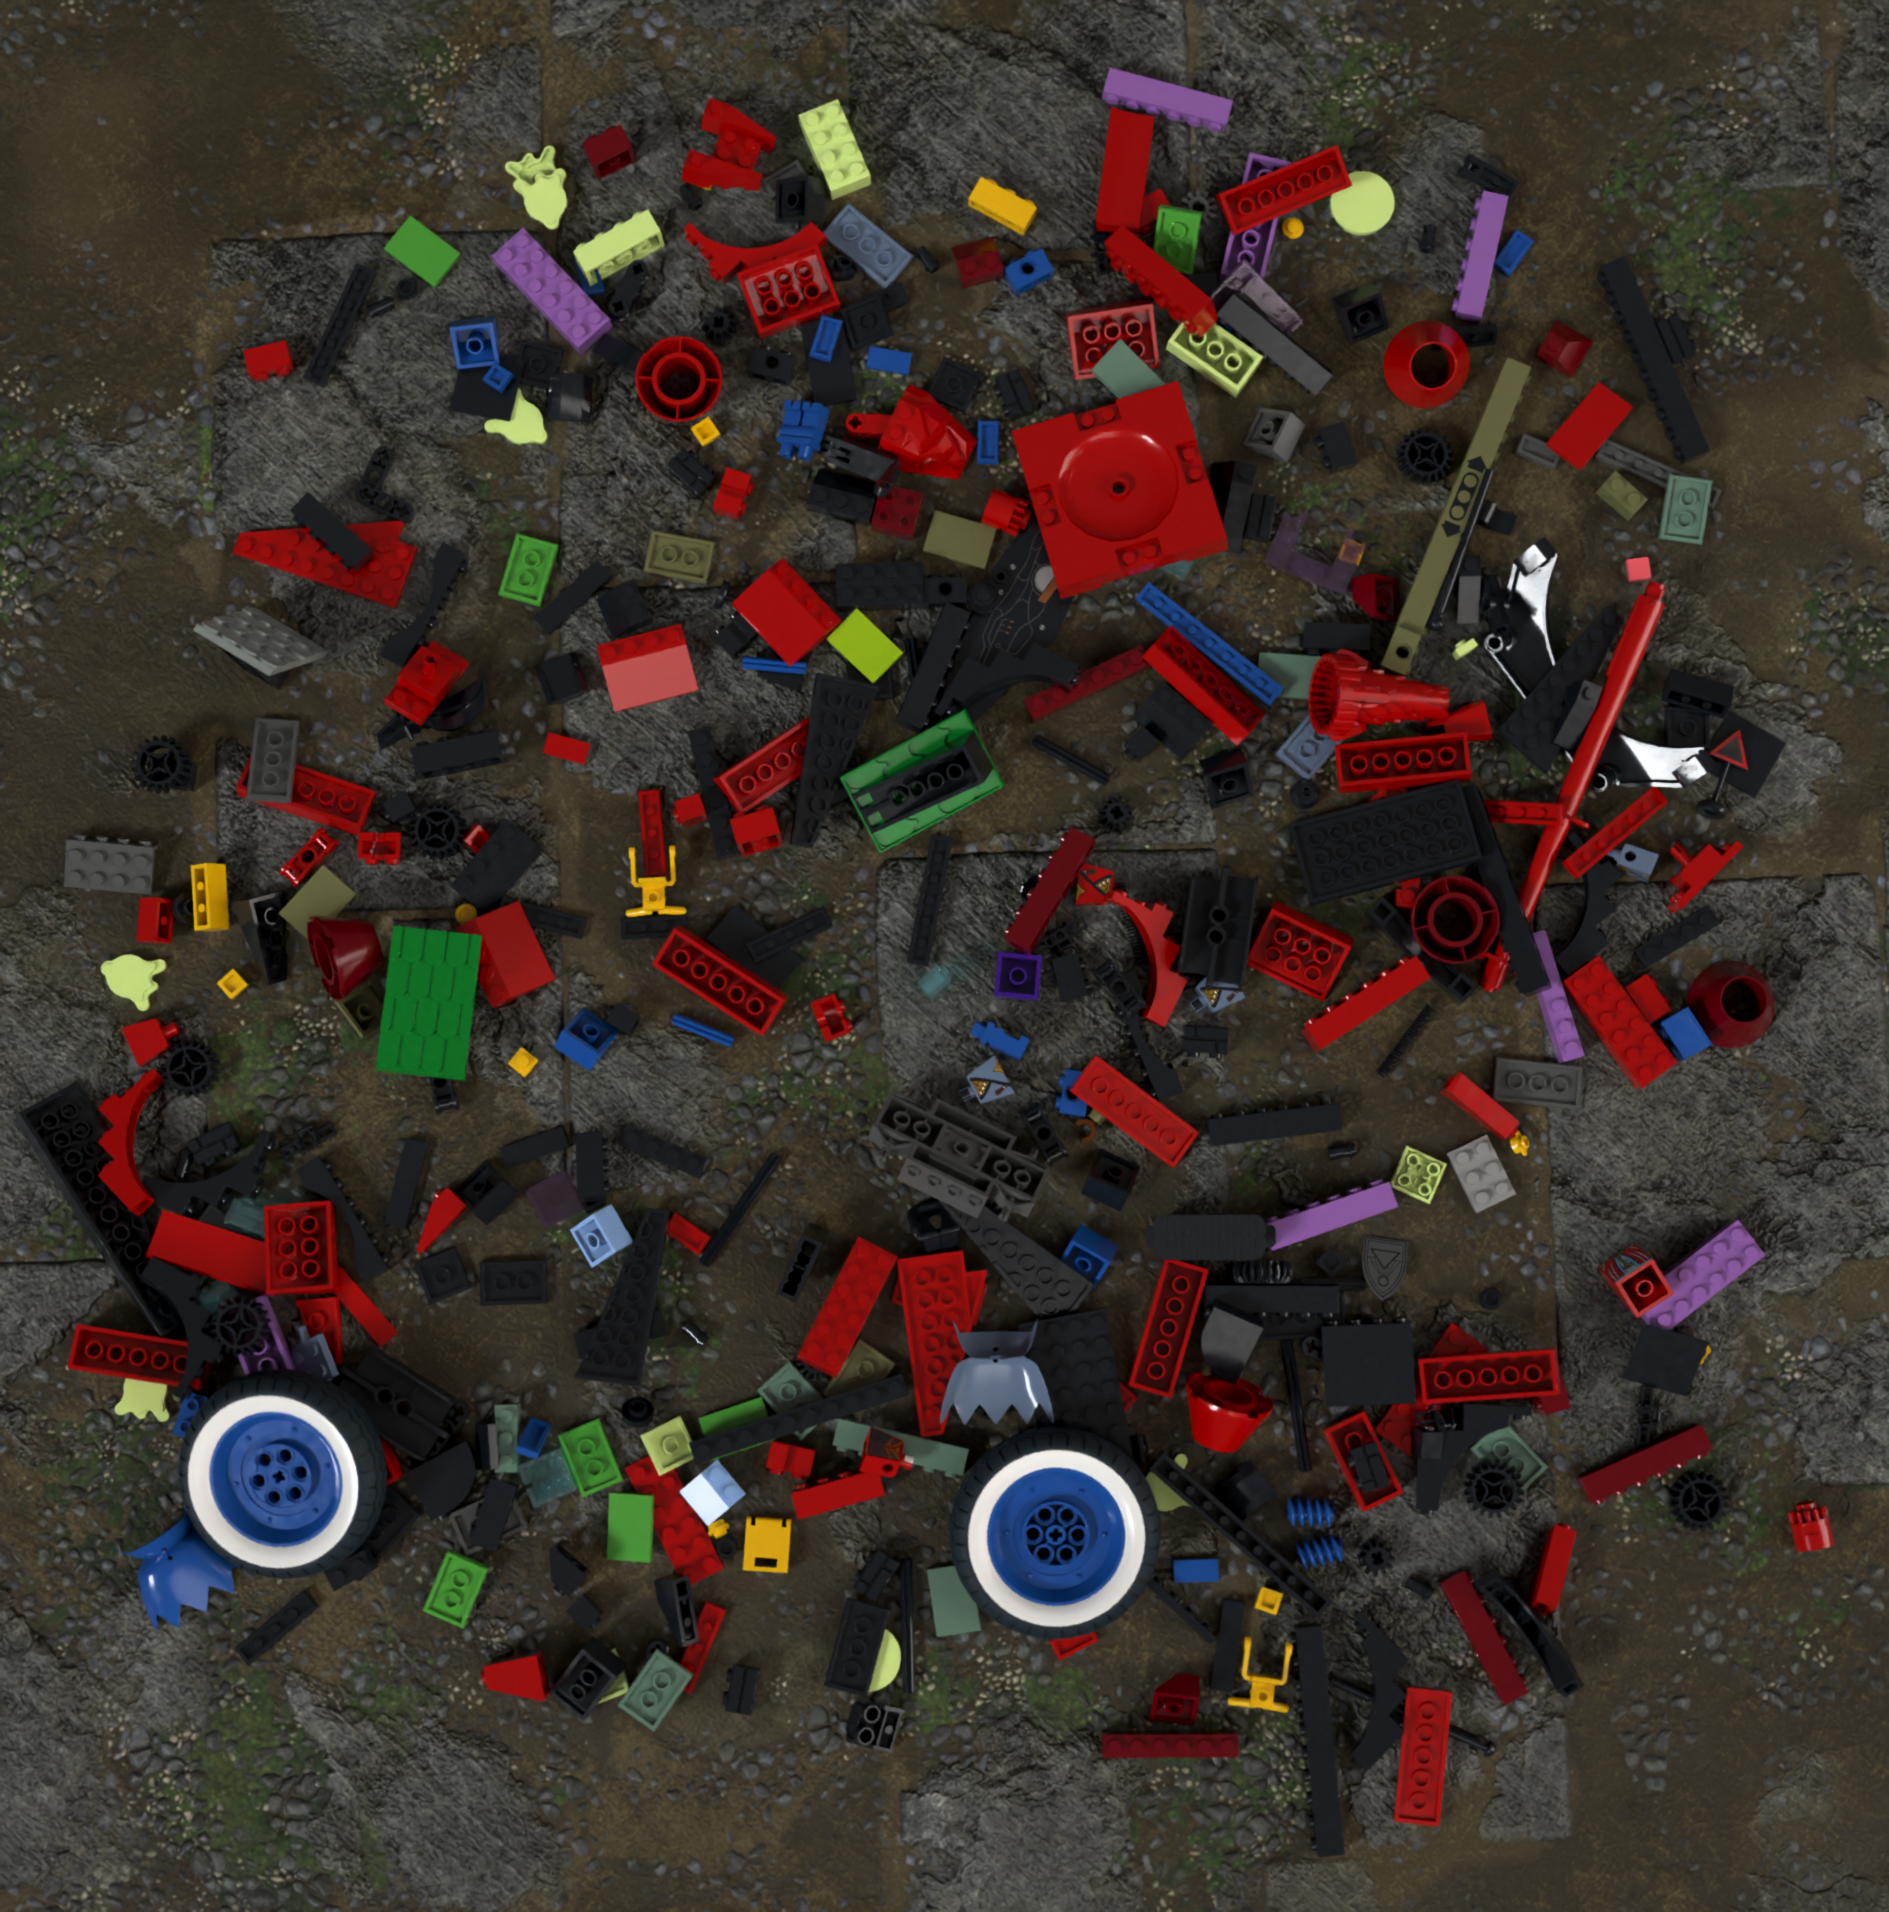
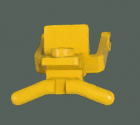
[625,845,686,917]
[1228,1636,1293,1713]

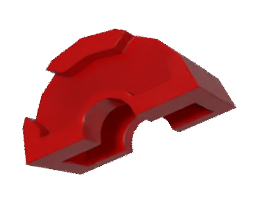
[358,832,402,865]
[810,993,854,1043]

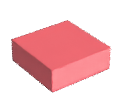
[1625,557,1652,582]

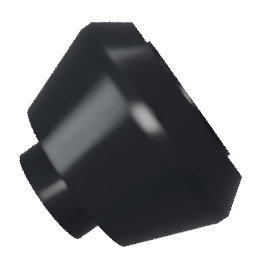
[1290,780,1320,809]

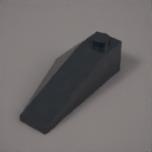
[1209,461,1257,554]
[234,890,289,985]

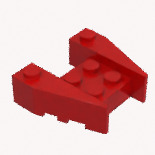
[681,98,776,191]

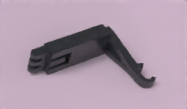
[817,432,903,498]

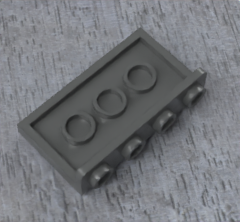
[64,833,158,895]

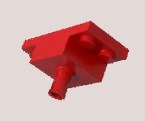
[384,640,469,726]
[1666,841,1743,913]

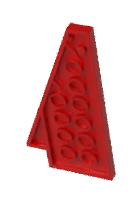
[232,521,418,609]
[897,1250,987,1437]

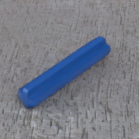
[742,656,807,674]
[672,1013,734,1047]

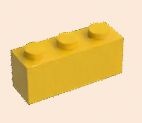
[968,177,1037,236]
[191,863,229,932]

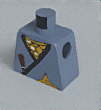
[1605,843,1659,883]
[1189,977,1245,1013]
[959,1056,1014,1105]

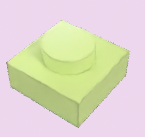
[1452,638,1478,661]

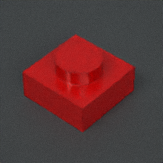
[461,824,491,854]

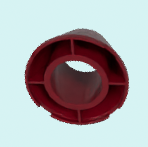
[1410,876,1500,964]
[307,915,383,1001]
[1687,961,1775,1048]

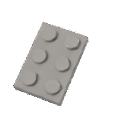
[1446,1135,1516,1213]

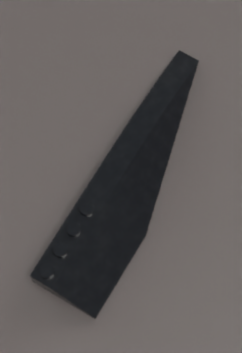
[15,1082,181,1338]

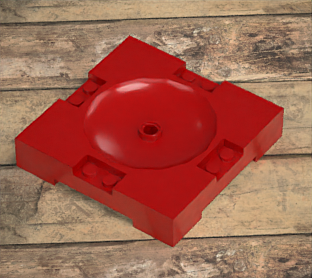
[1011,381,1228,599]

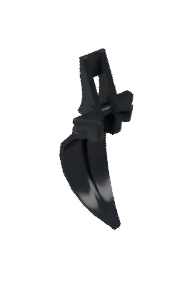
[376,671,488,750]

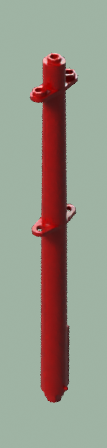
[1477,581,1666,993]

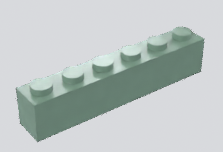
[833,1418,969,1478]

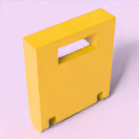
[743,1516,792,1573]

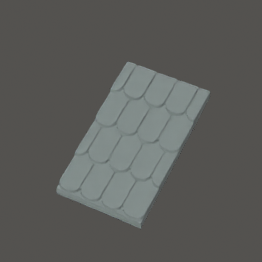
[193,607,328,690]

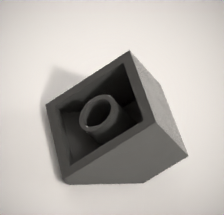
[1242,407,1305,463]

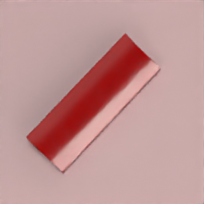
[1096,107,1155,233]
[1215,145,1352,235]
[1142,625,1266,746]
[712,715,809,813]
[236,755,377,836]
[146,1210,276,1298]

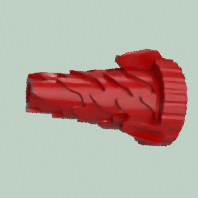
[1308,649,1450,741]

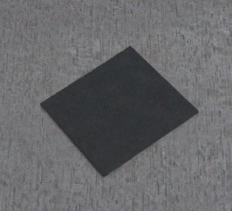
[449,356,525,422]
[1707,711,1786,799]
[1622,1323,1709,1396]

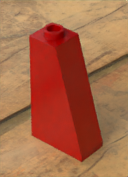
[1439,1072,1519,1140]
[1526,1523,1577,1615]

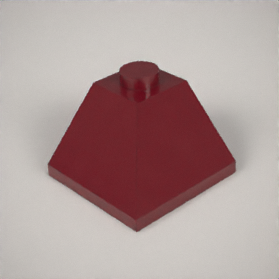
[1534,320,1593,378]
[1351,573,1400,622]
[1149,1674,1200,1726]

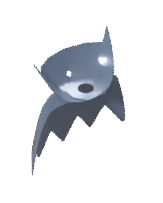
[940,1319,1053,1425]

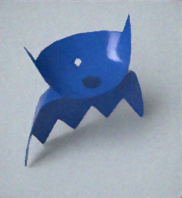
[110,1505,241,1630]

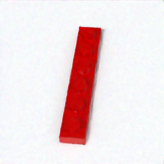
[1562,787,1669,879]

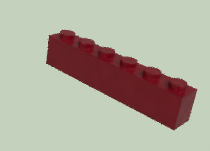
[1023,645,1151,723]
[1004,827,1096,956]
[1576,1423,1713,1505]
[1438,1569,1528,1705]
[1101,1731,1238,1758]

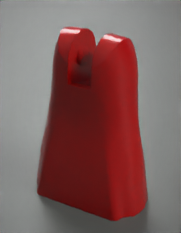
[1426,699,1492,742]

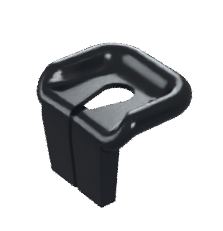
[907,1199,962,1255]

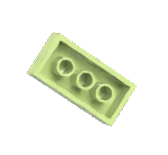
[798,99,871,200]
[573,210,665,287]
[1166,323,1263,398]

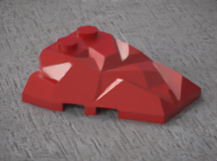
[877,384,977,480]

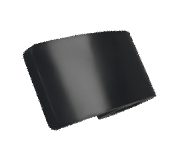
[1476,499,1518,535]

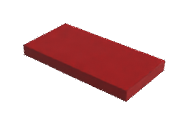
[1546,382,1633,471]

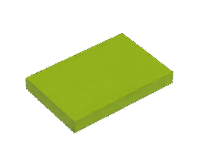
[827,608,903,684]

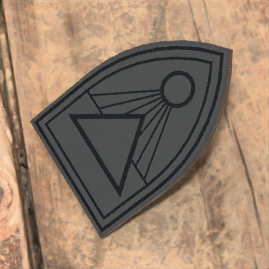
[1362,1236,1408,1301]

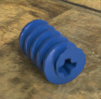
[1286,1498,1334,1527]
[1295,1533,1344,1570]

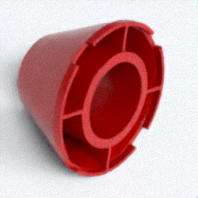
[1383,321,1470,408]
[635,336,722,422]
[1186,1372,1274,1453]

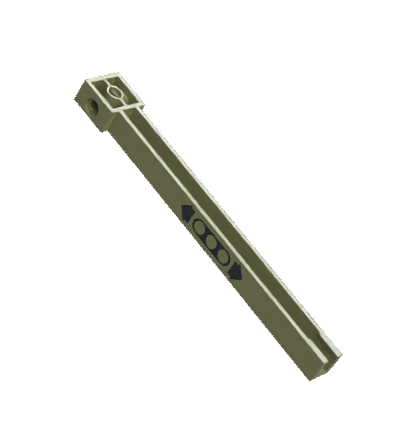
[1377,357,1532,678]

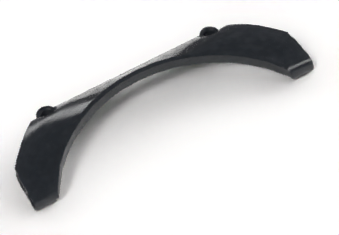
[1484,537,1717,792]

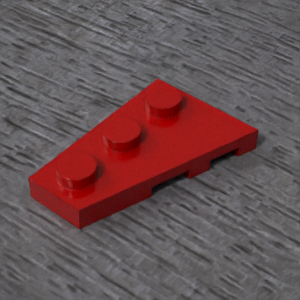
[294,1297,344,1364]

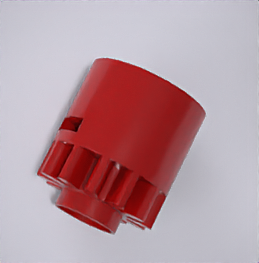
[981,488,1032,536]
[1787,1501,1835,1552]

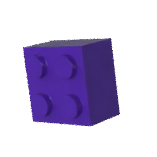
[994,952,1042,1002]

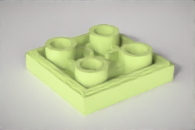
[1390,1146,1447,1204]

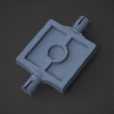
[290,1325,340,1382]

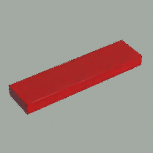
[638,789,668,878]
[1484,800,1566,826]
[334,1266,399,1347]
[680,1601,727,1694]

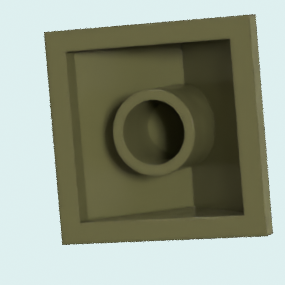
[335,985,383,1041]

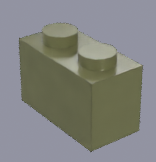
[1596,471,1648,521]

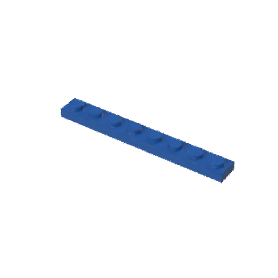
[1135,582,1284,706]

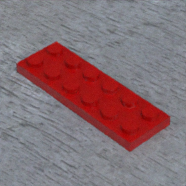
[1069,1055,1199,1168]
[1373,1323,1488,1457]
[625,1455,725,1586]
[1394,1685,1452,1827]

